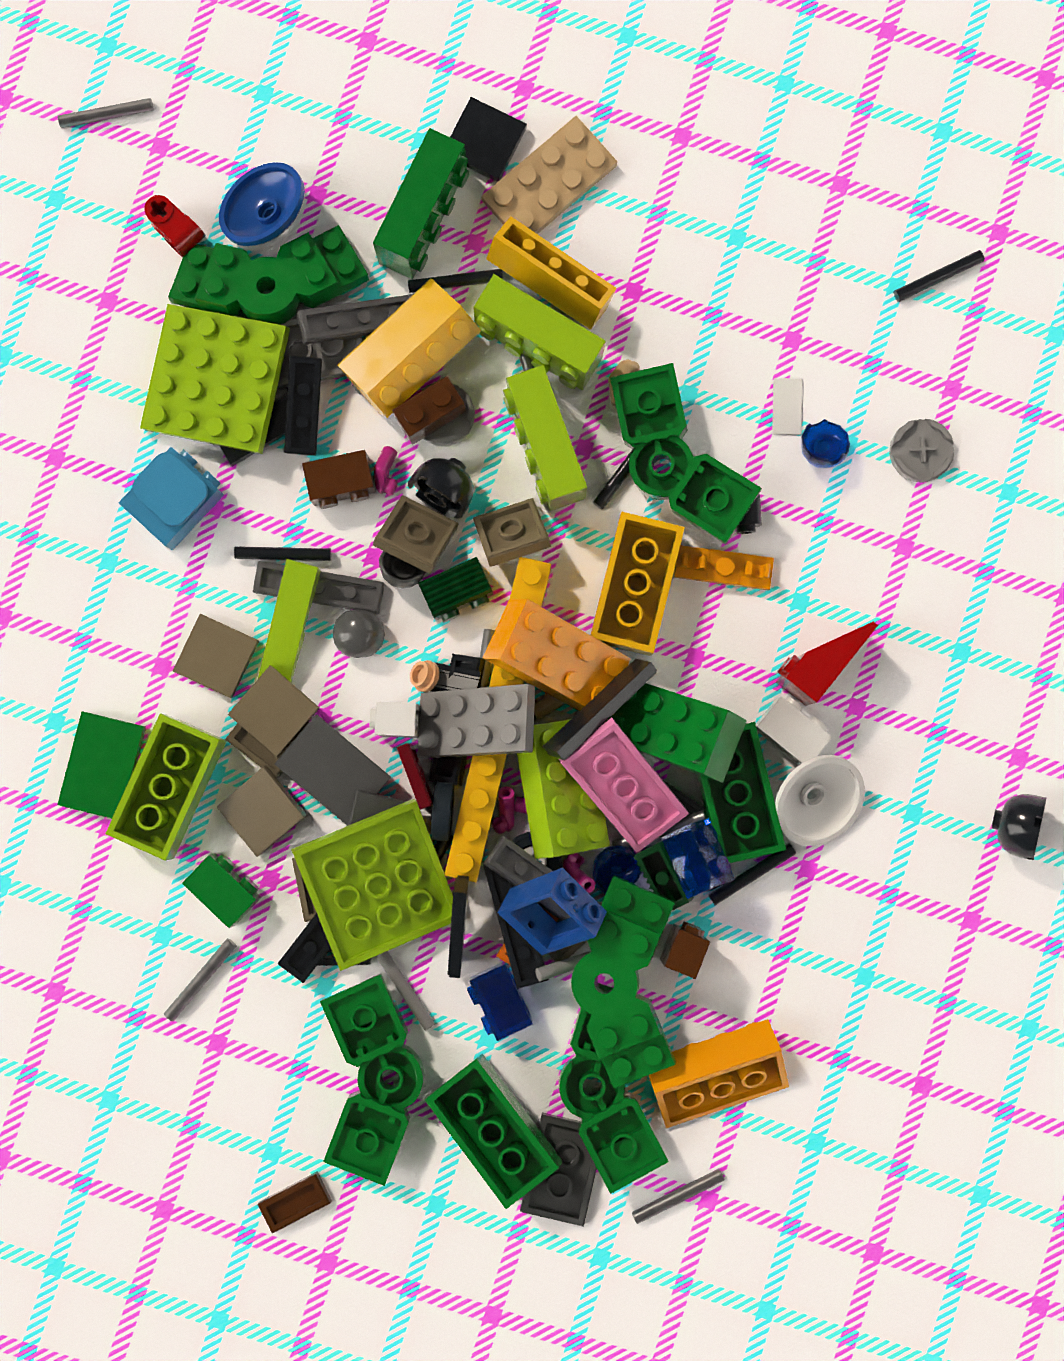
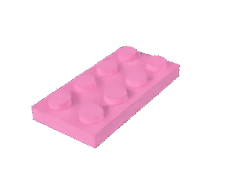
[559,717,689,853]

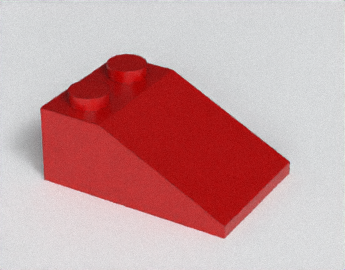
[776,621,878,706]

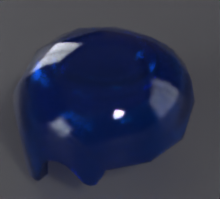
[800,419,850,468]
[592,845,641,895]

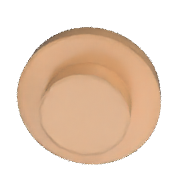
[410,660,439,692]

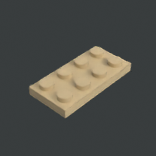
[481,115,618,234]

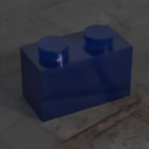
[662,818,735,899]
[467,961,533,1041]

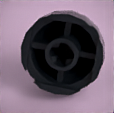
[408,457,474,519]
[991,794,1047,860]

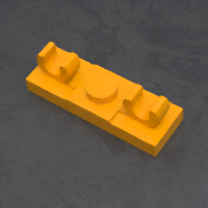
[674,545,774,591]

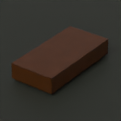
[257,1171,332,1234]

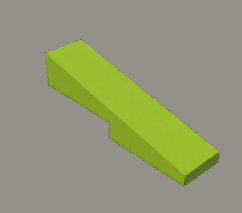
[258,559,321,683]

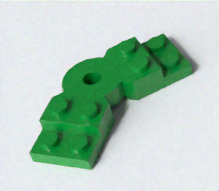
[168,225,369,325]
[610,363,762,545]
[571,876,676,1089]
[320,973,425,1186]
[558,983,669,1194]

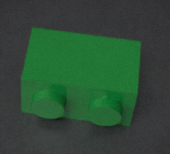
[182,853,262,929]

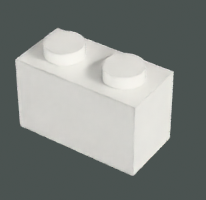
[756,696,832,765]
[369,701,420,738]

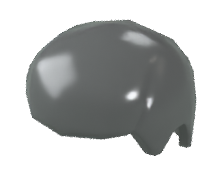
[379,551,426,589]
[332,609,385,658]

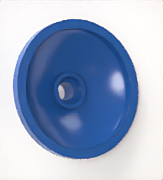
[219,162,305,246]

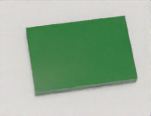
[57,711,146,819]

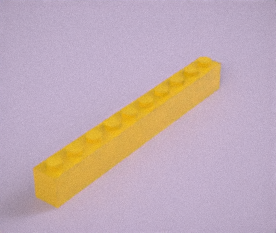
[444,557,551,883]

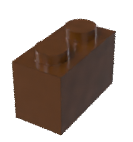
[392,376,466,445]
[302,449,376,509]
[659,921,710,979]

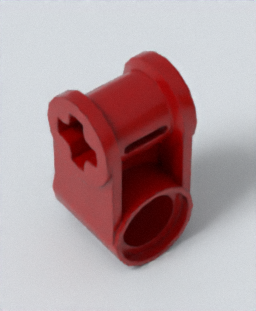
[144,195,206,258]

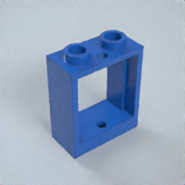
[497,868,607,955]

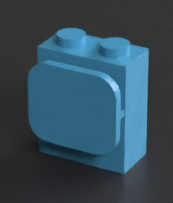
[118,447,224,551]

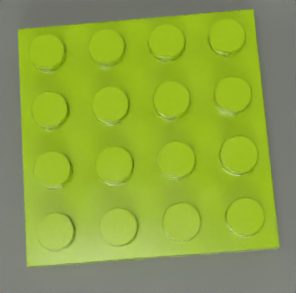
[140,304,290,454]
[291,799,453,971]

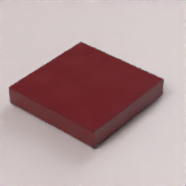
[396,743,434,810]

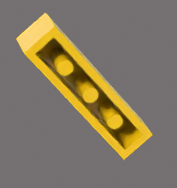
[486,216,617,330]

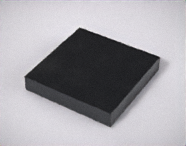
[450,97,527,182]

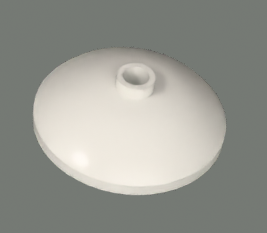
[775,755,865,846]

